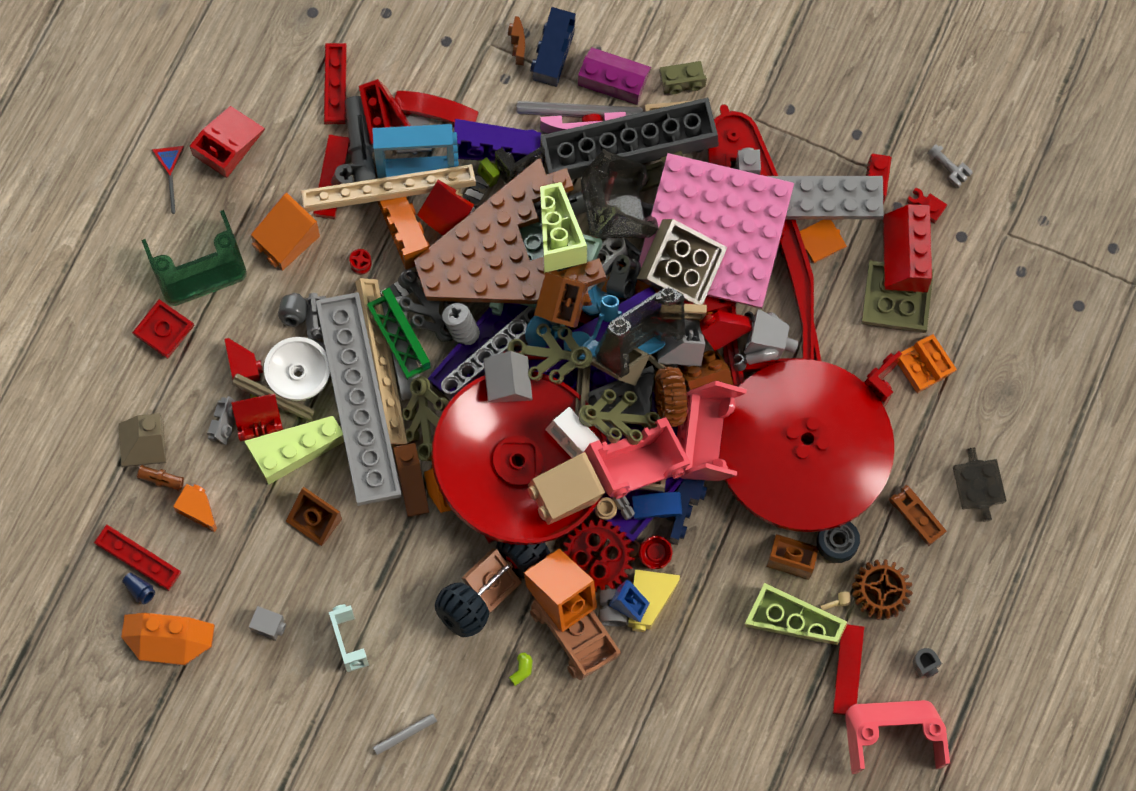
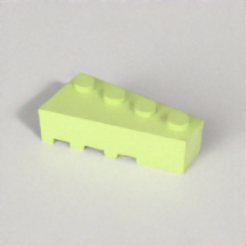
[540,182,587,273]

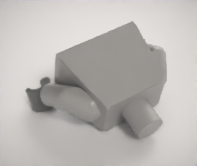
[734,309,798,371]

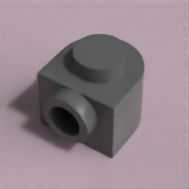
[913,648,942,679]

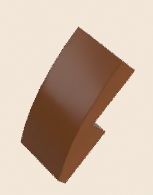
[508,16,525,66]

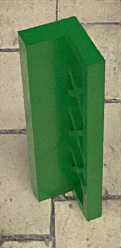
[367,287,431,380]

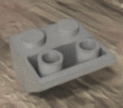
[654,319,705,367]

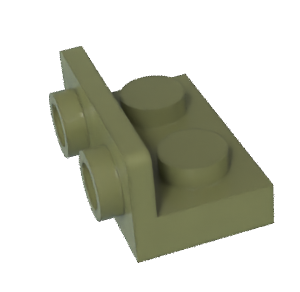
[659,61,707,94]

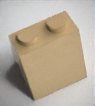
[528,452,605,525]

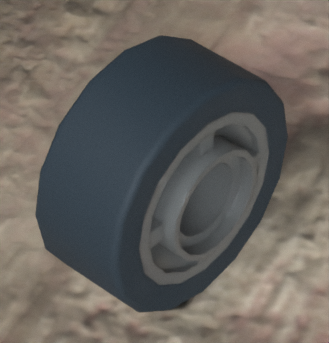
[817,522,860,563]

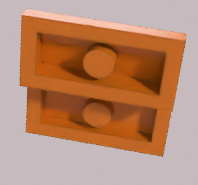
[898,334,957,393]

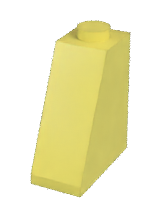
[628,570,680,632]

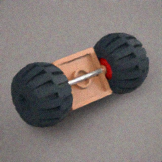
[434,541,550,637]

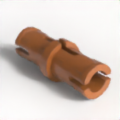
[137,465,184,491]

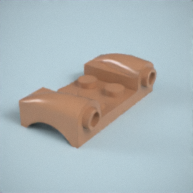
[530,599,621,680]

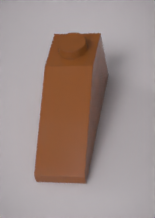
[393,443,429,517]

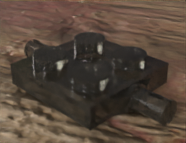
[953,447,1007,522]

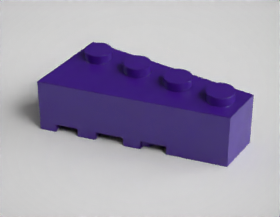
[454,119,541,164]

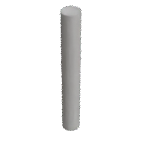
[373,714,437,755]

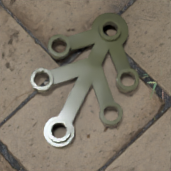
[507,323,593,384]
[402,376,449,461]
[579,389,660,445]

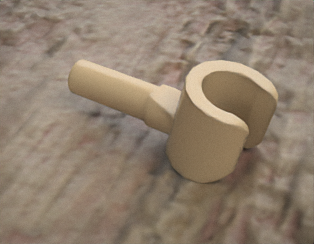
[820,592,851,610]

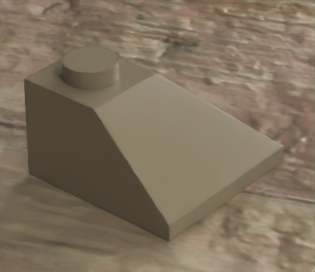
[119,413,166,467]

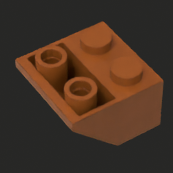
[534,272,589,327]
[677,350,733,392]

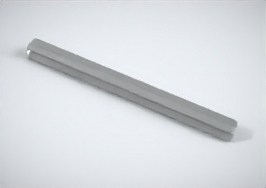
[516,101,643,118]

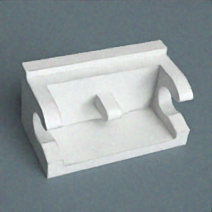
[545,407,600,458]

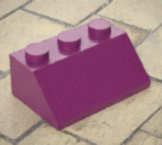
[578,47,651,105]

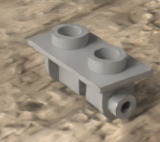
[304,293,326,340]
[207,396,236,445]

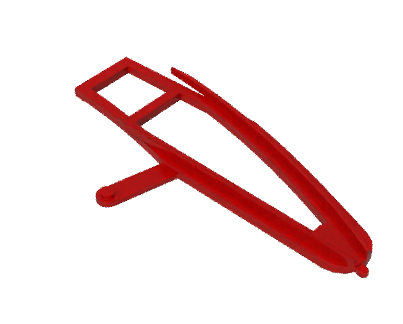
[647,104,821,442]

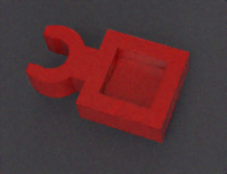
[907,188,947,224]

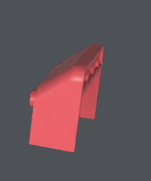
[677,381,747,481]
[845,700,950,774]

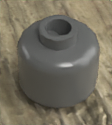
[278,293,308,327]

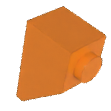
[173,484,217,532]

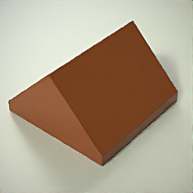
[286,487,342,546]
[766,534,818,580]

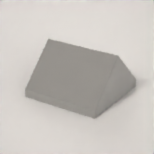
[483,351,532,402]

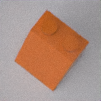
[251,192,320,271]
[524,548,597,632]

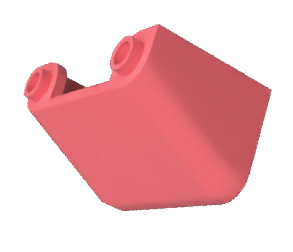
[583,417,690,499]

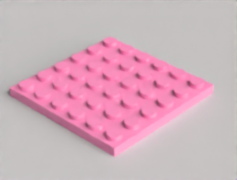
[639,153,794,309]

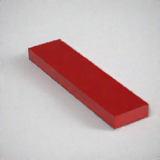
[324,43,347,124]
[313,135,350,219]
[94,524,182,591]
[832,624,864,715]

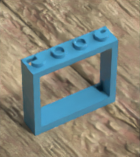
[373,124,459,179]

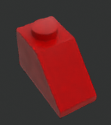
[700,311,753,351]
[224,338,263,382]

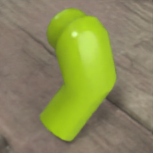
[509,652,533,686]

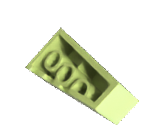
[245,416,344,485]
[745,583,847,645]

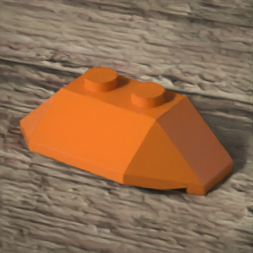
[121,613,215,665]

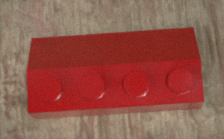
[883,204,932,292]

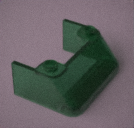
[141,210,247,306]

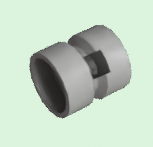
[599,589,628,626]

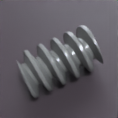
[442,303,480,345]

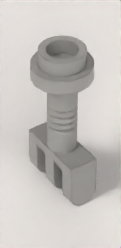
[927,144,973,188]

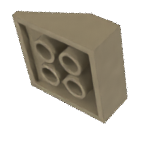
[637,219,727,305]

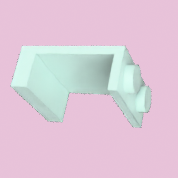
[329,604,369,672]

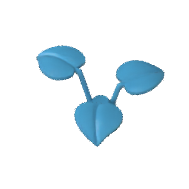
[564,285,665,359]

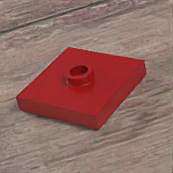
[132,299,195,359]

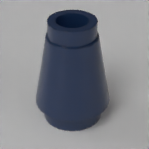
[122,573,155,604]

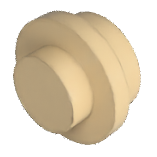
[595,497,617,520]

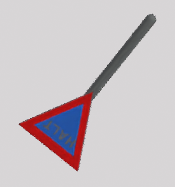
[152,146,184,214]

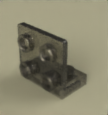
[495,146,545,184]

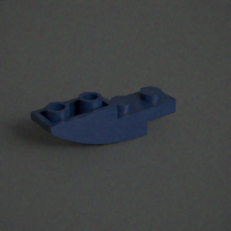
[666,479,707,545]

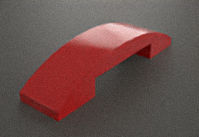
[394,91,479,127]

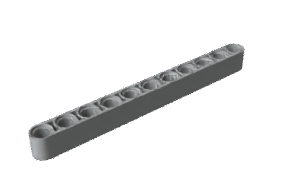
[441,235,628,402]

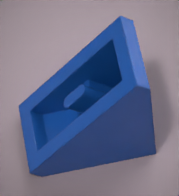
[609,580,650,622]

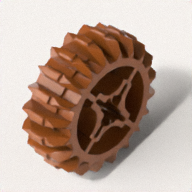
[654,367,688,427]
[852,559,913,620]

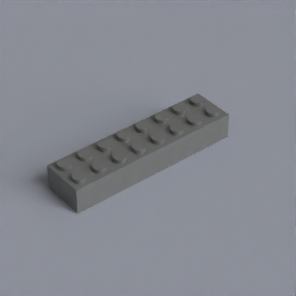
[540,97,719,180]

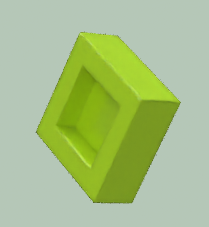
[477,157,500,187]

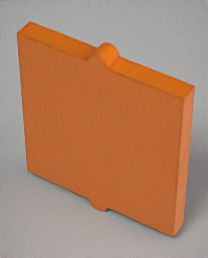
[800,219,847,263]

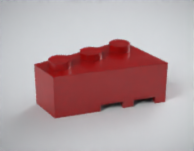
[359,79,411,145]

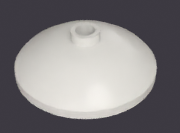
[264,337,330,401]

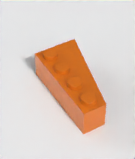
[377,197,430,270]

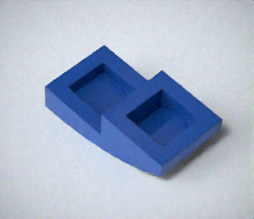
[632,492,682,520]

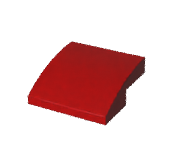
[417,180,474,236]

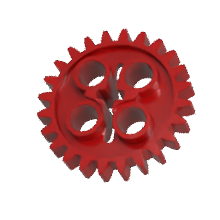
[563,519,635,592]

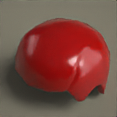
[638,536,673,569]

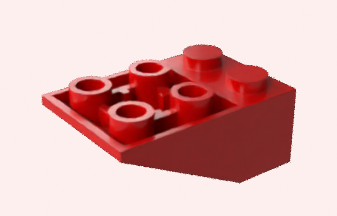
[190,106,265,178]

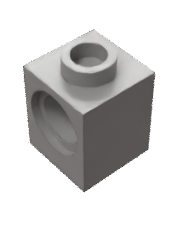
[249,606,286,641]

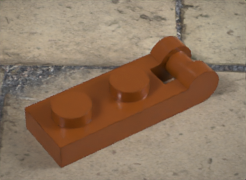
[889,485,947,546]

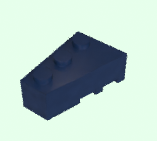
[530,7,576,87]

